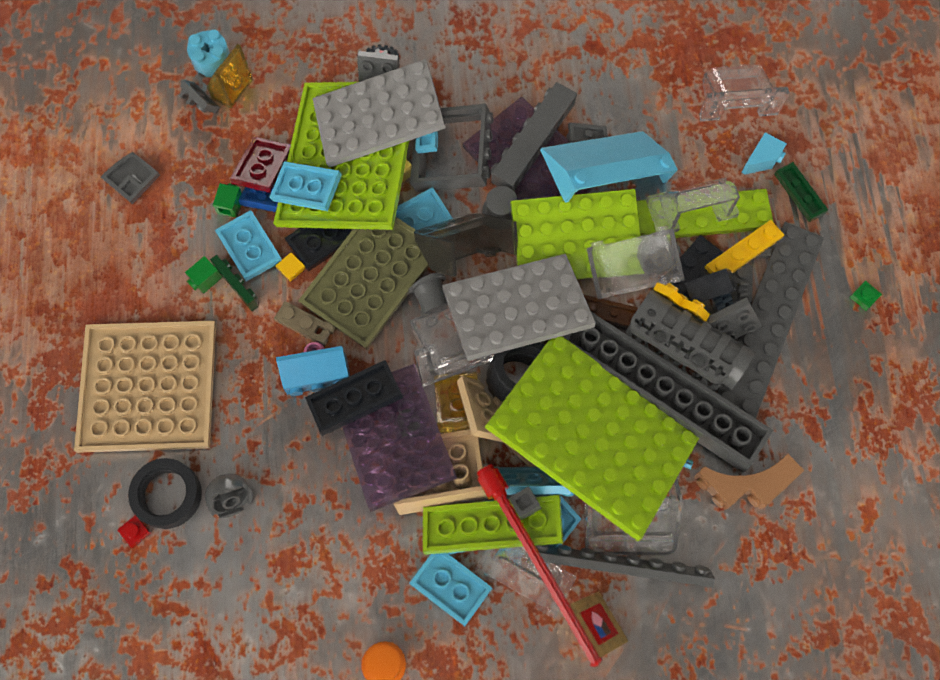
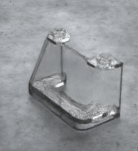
[586,225,684,299]

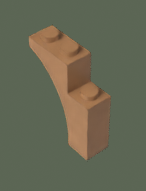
[694,454,805,510]

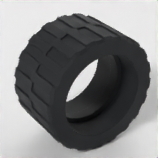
[486,342,545,403]

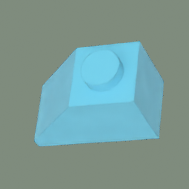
[741,133,787,174]

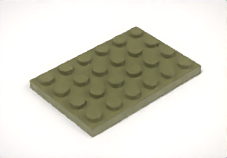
[298,217,442,350]

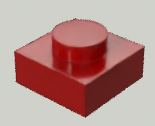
[117,515,151,548]

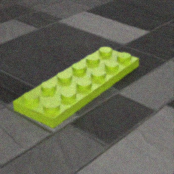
[423,495,563,555]

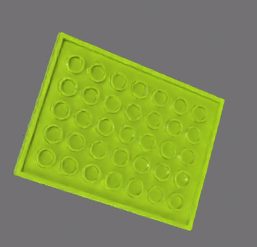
[273,82,409,230]
[484,336,699,541]

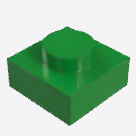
[850,280,882,311]

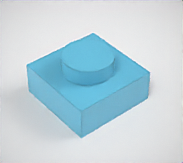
[415,131,438,154]

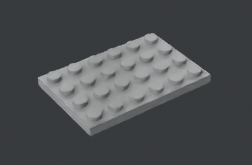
[313,59,446,168]
[442,254,595,361]

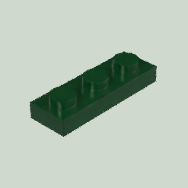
[774,162,828,222]
[210,254,259,311]

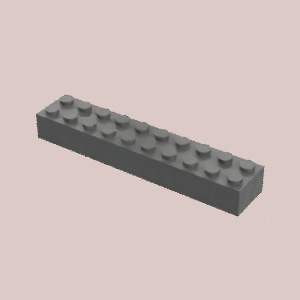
[564,312,773,473]

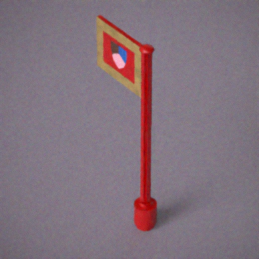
[477,464,629,667]

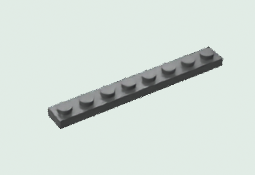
[528,545,715,588]

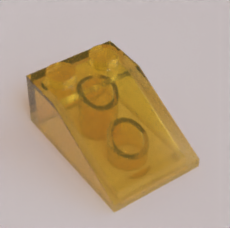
[207,44,253,109]
[434,372,478,434]

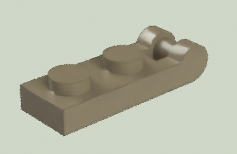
[274,301,336,347]

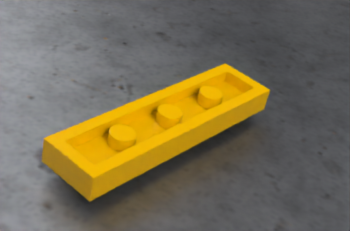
[705,220,784,274]

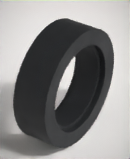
[128,458,202,529]

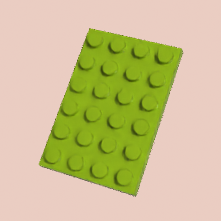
[510,189,644,280]

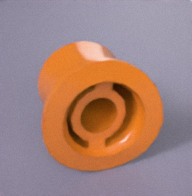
[361,641,406,680]

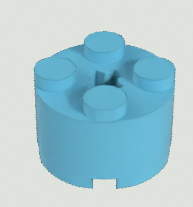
[187,30,232,78]

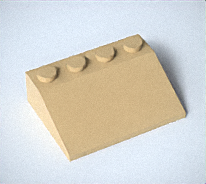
[389,429,489,515]

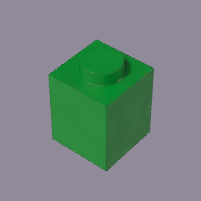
[213,183,242,218]
[185,256,223,294]

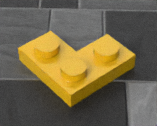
[653,282,710,321]

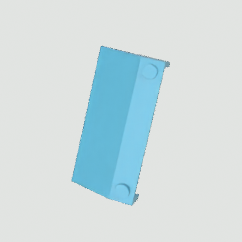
[540,131,678,203]

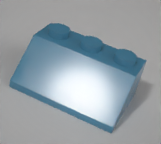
[276,346,350,396]

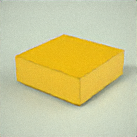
[275,252,306,282]

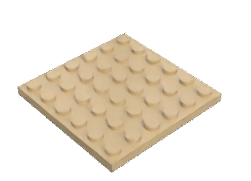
[74,321,216,453]

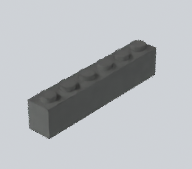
[490,82,577,191]

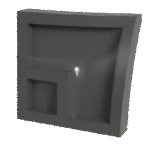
[101,152,160,205]

